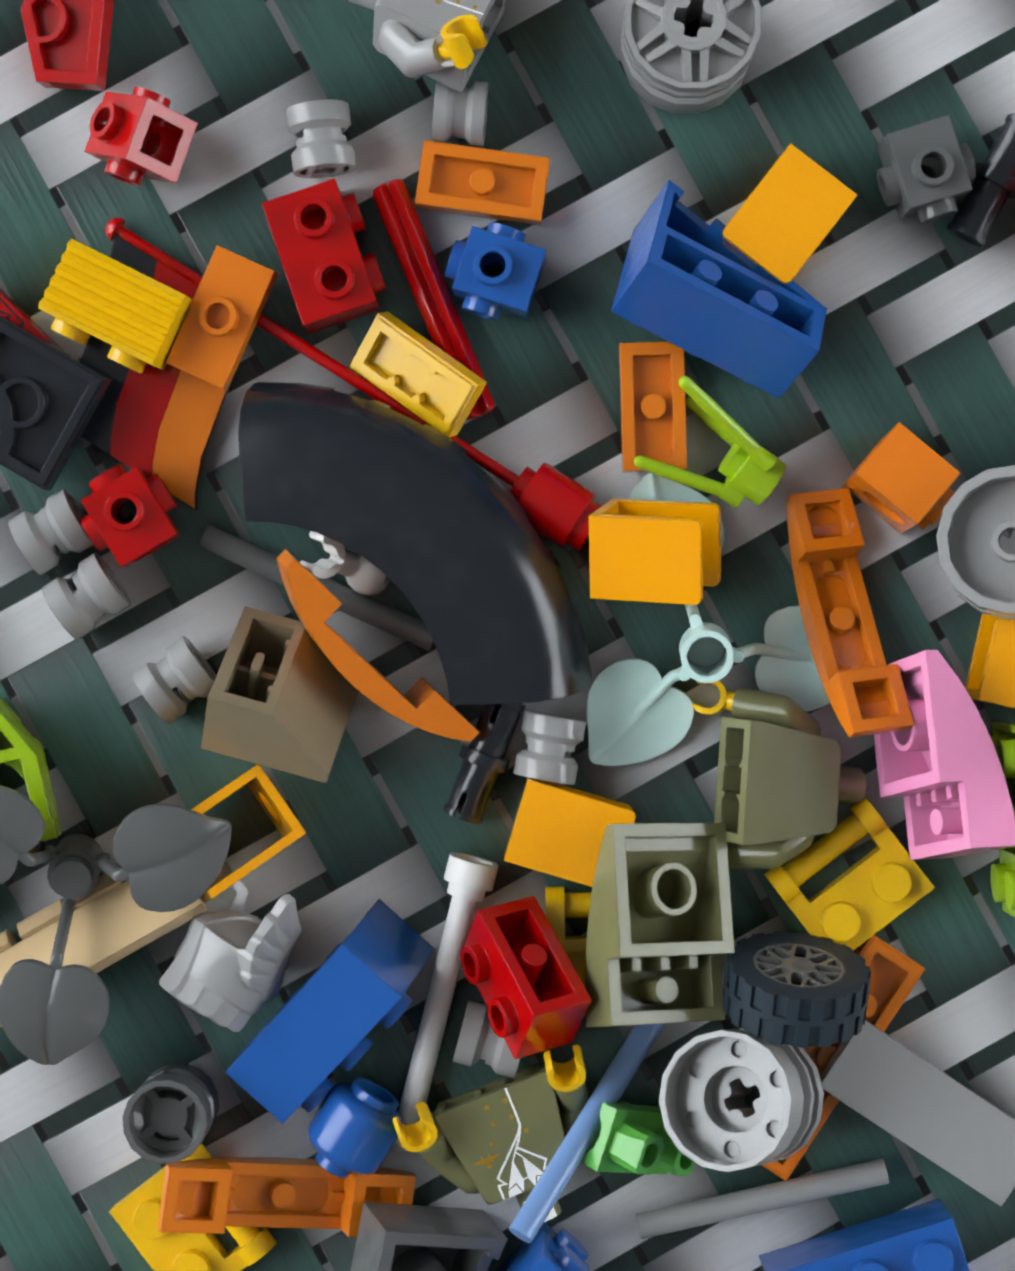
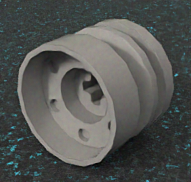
[621,0,761,114]
[659,1029,824,1172]

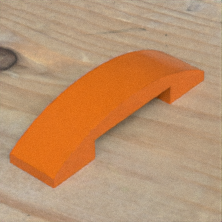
[786,488,915,738]
[276,549,480,742]
[158,1157,416,1237]

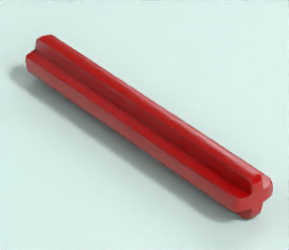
[373,179,494,420]

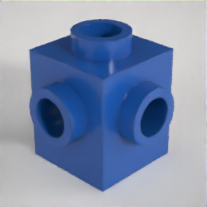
[445,222,546,321]

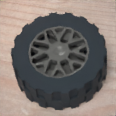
[723,931,871,1048]

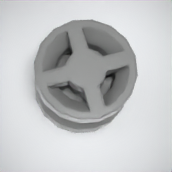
[432,81,489,147]

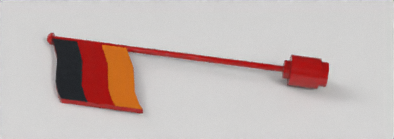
[80,218,602,551]

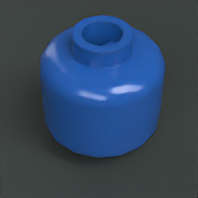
[308,1077,402,1178]

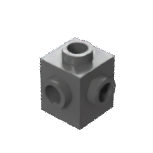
[877,115,976,224]

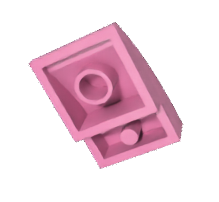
[874,650,1015,860]

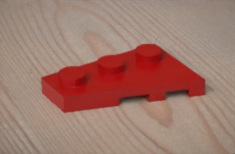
[20,0,114,91]

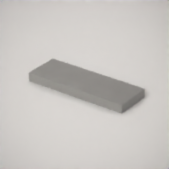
[819,1020,1015,1206]

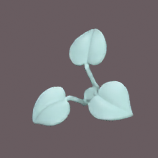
[586,472,830,766]

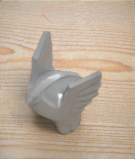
[159,860,302,1032]

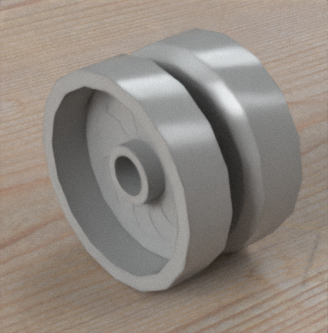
[936,465,1015,621]

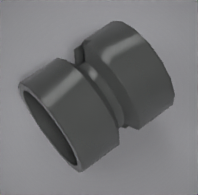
[122,1063,219,1164]

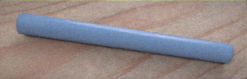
[509,1023,664,1243]

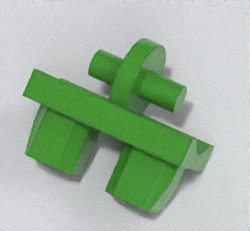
[583,1100,695,1176]

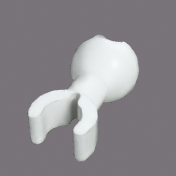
[300,531,390,595]

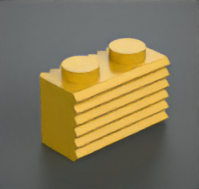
[38,239,193,374]

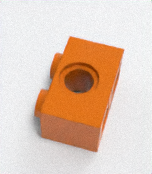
[842,422,961,534]

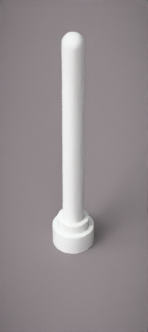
[393,852,499,1153]

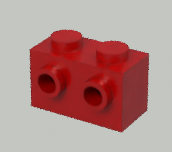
[262,178,386,334]
[460,895,592,1060]

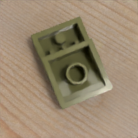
[585,823,735,1027]

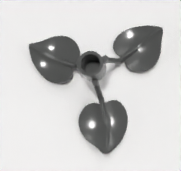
[0,785,232,1065]

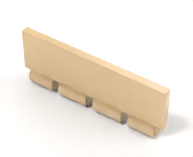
[0,873,208,1028]

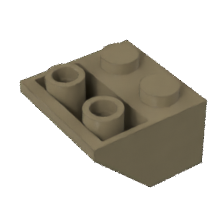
[201,606,359,783]

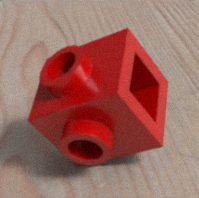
[84,87,198,187]
[79,464,182,568]

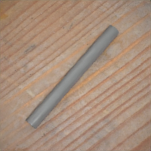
[636,1158,889,1239]

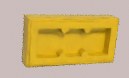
[349,311,487,437]

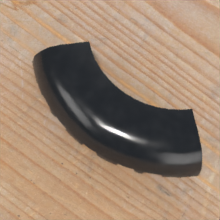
[238,382,592,705]

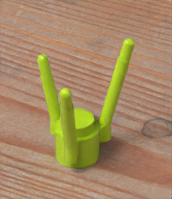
[634,376,786,509]

